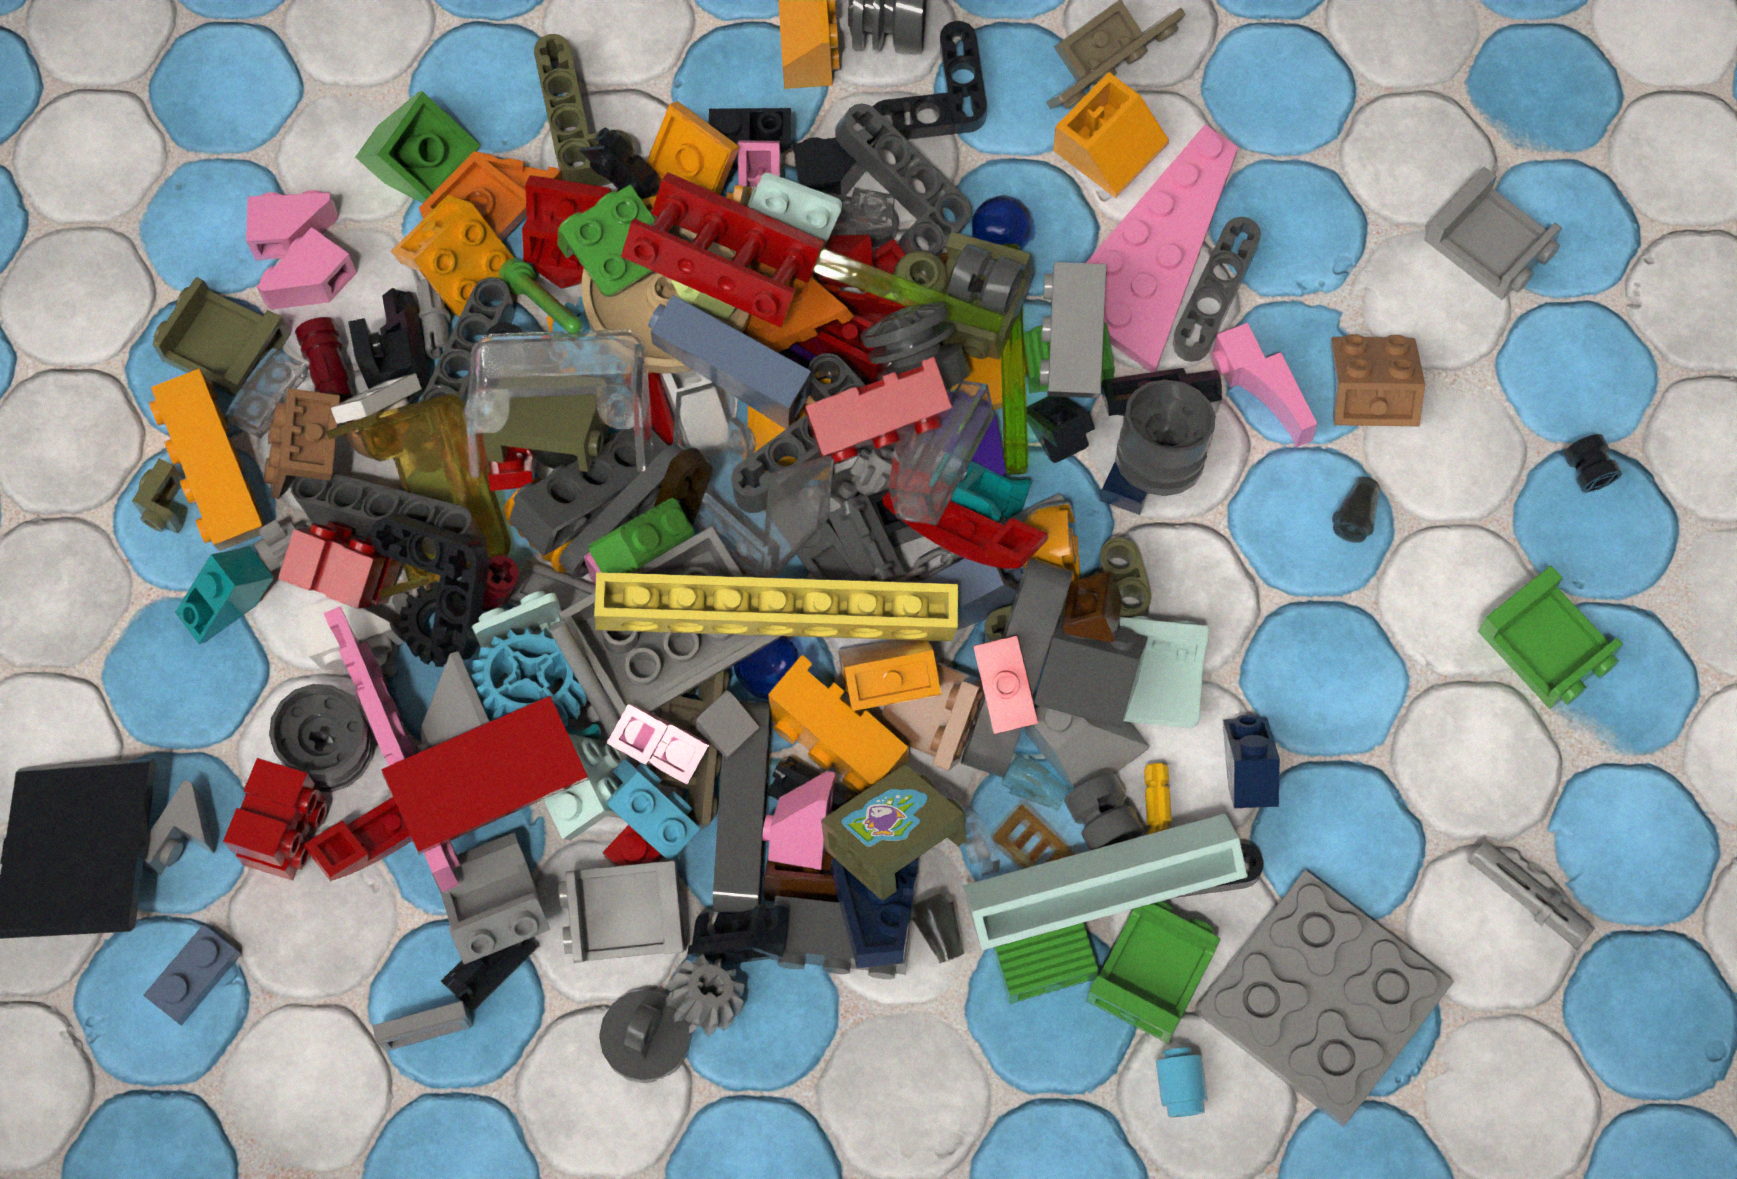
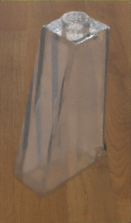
[888,380,995,525]

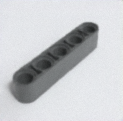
[403,277,515,473]
[291,473,486,562]
[961,558,1073,778]
[713,701,772,913]

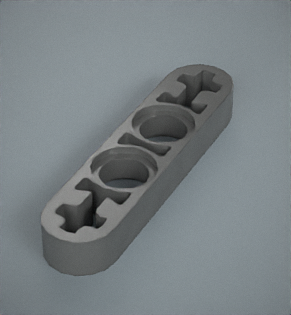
[1173,217,1261,362]
[559,443,686,579]

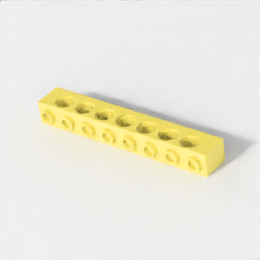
[594,572,958,641]

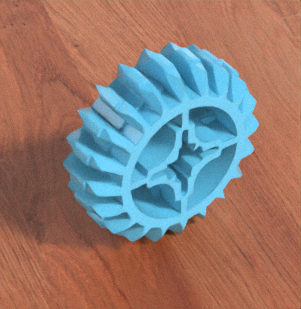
[470,626,588,728]

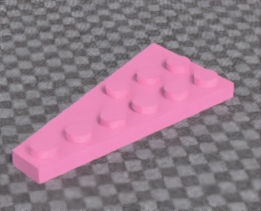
[1086,124,1238,373]
[324,606,461,892]

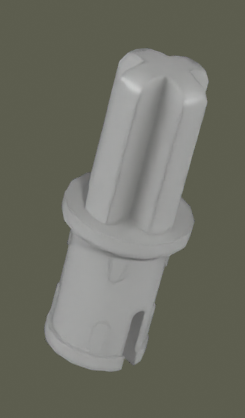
[417,279,451,359]

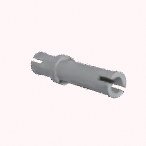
[1468,840,1595,951]

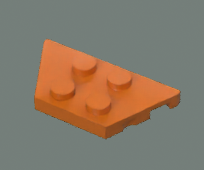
[419,151,562,241]
[743,259,854,353]

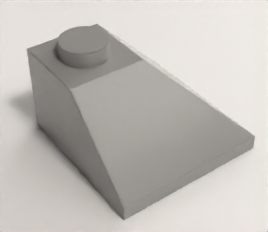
[416,651,489,754]
[1025,706,1149,791]

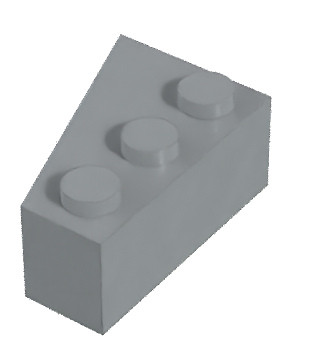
[1040,262,1106,398]

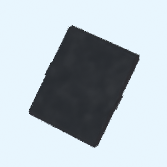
[0,758,156,939]

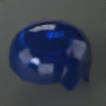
[971,194,1036,251]
[734,636,799,700]

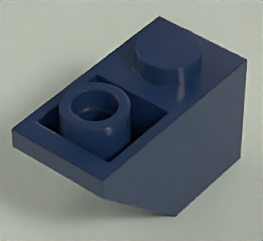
[1223,715,1280,809]

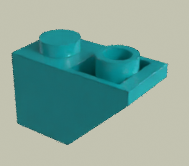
[175,546,274,644]

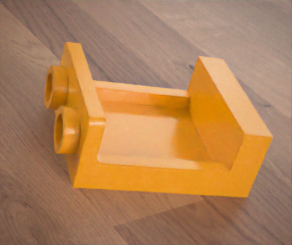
[838,640,941,711]

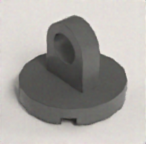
[599,990,692,1083]

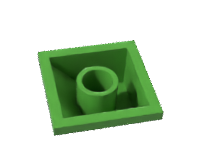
[355,91,480,203]

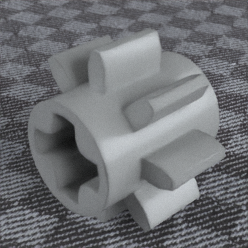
[850,447,906,496]
[253,519,295,572]

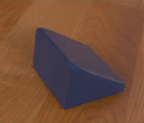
[1100,462,1148,515]

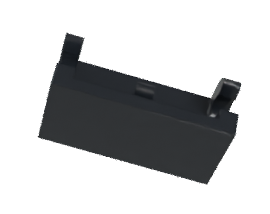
[687,904,789,965]

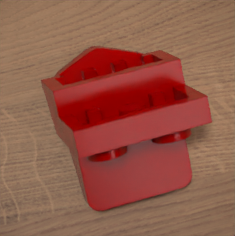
[522,175,611,289]

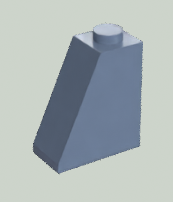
[920,558,1023,630]

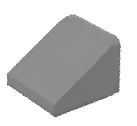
[696,690,760,759]

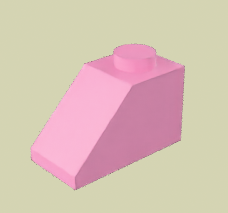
[762,771,835,870]

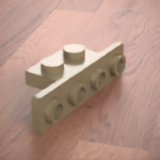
[1046,0,1186,109]
[649,670,729,830]

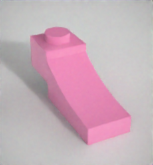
[1210,323,1317,447]

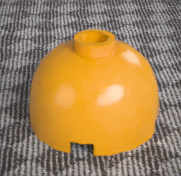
[1023,502,1080,590]

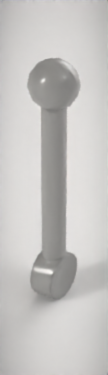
[381,592,409,679]

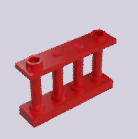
[621,172,825,328]

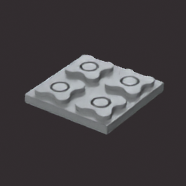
[1195,870,1454,1127]

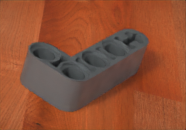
[835,103,972,255]
[731,353,866,513]

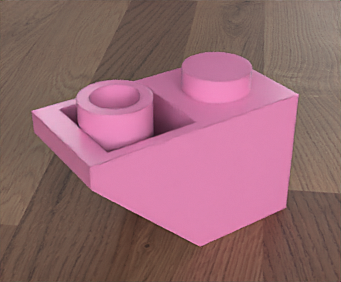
[246,190,338,260]
[256,227,357,310]

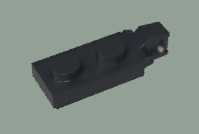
[380,288,430,404]
[1101,368,1222,416]

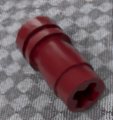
[295,317,353,403]
[482,555,519,611]

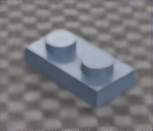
[143,924,241,1026]

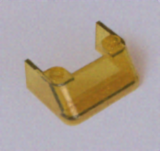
[326,395,511,599]

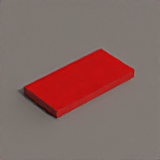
[381,696,588,855]

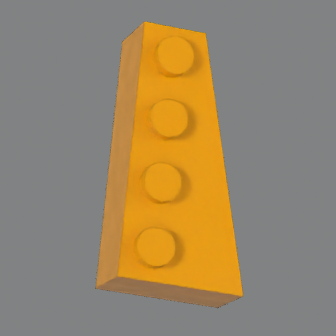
[149,368,265,551]

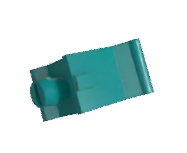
[939,461,1032,523]

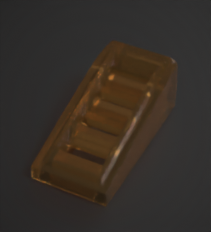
[986,804,1076,869]

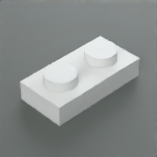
[331,373,422,426]

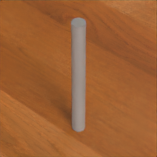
[549,620,641,768]

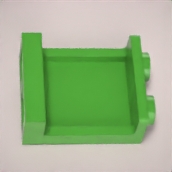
[1478,566,1623,709]
[1086,901,1221,1044]

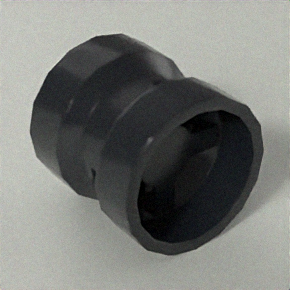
[1563,434,1622,493]

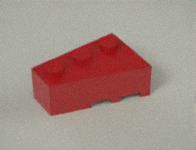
[795,283,918,384]

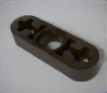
[653,448,713,547]

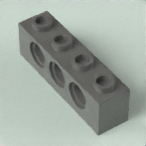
[509,422,668,556]

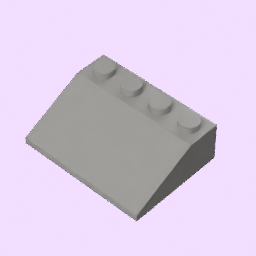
[559,526,780,718]

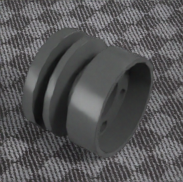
[848,0,927,54]
[860,301,971,389]
[1115,380,1216,496]
[269,684,374,792]

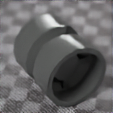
[948,244,1024,316]
[1064,773,1144,850]

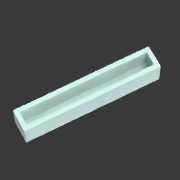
[963,813,1247,950]

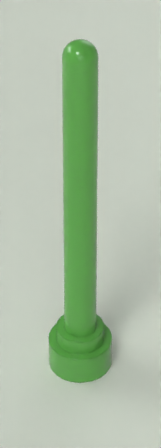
[499,258,582,334]

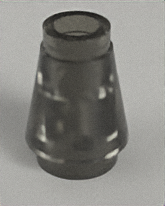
[1332,477,1380,543]
[912,893,965,964]

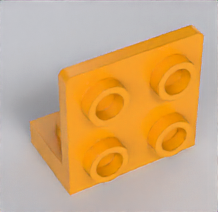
[390,195,514,318]

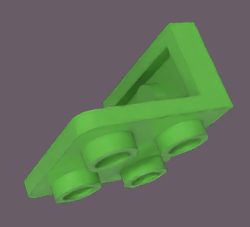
[557,184,655,297]

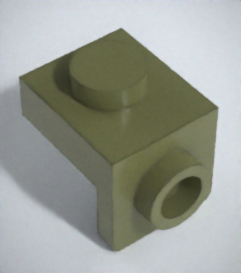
[132,458,182,534]

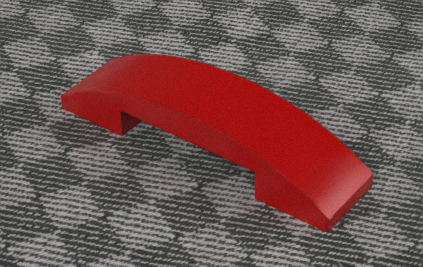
[882,471,1048,569]
[304,797,412,881]

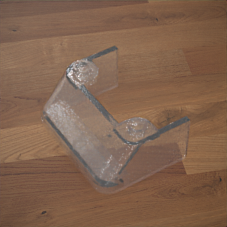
[465,329,653,477]
[673,382,834,578]

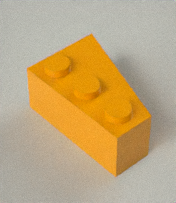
[768,655,909,795]

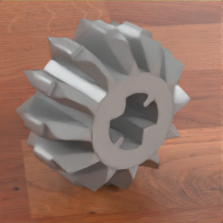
[666,954,745,1037]

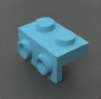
[607,759,701,860]

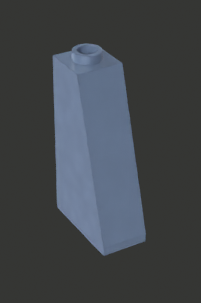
[648,295,811,429]

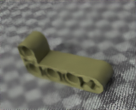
[534,34,635,186]
[984,538,1152,650]

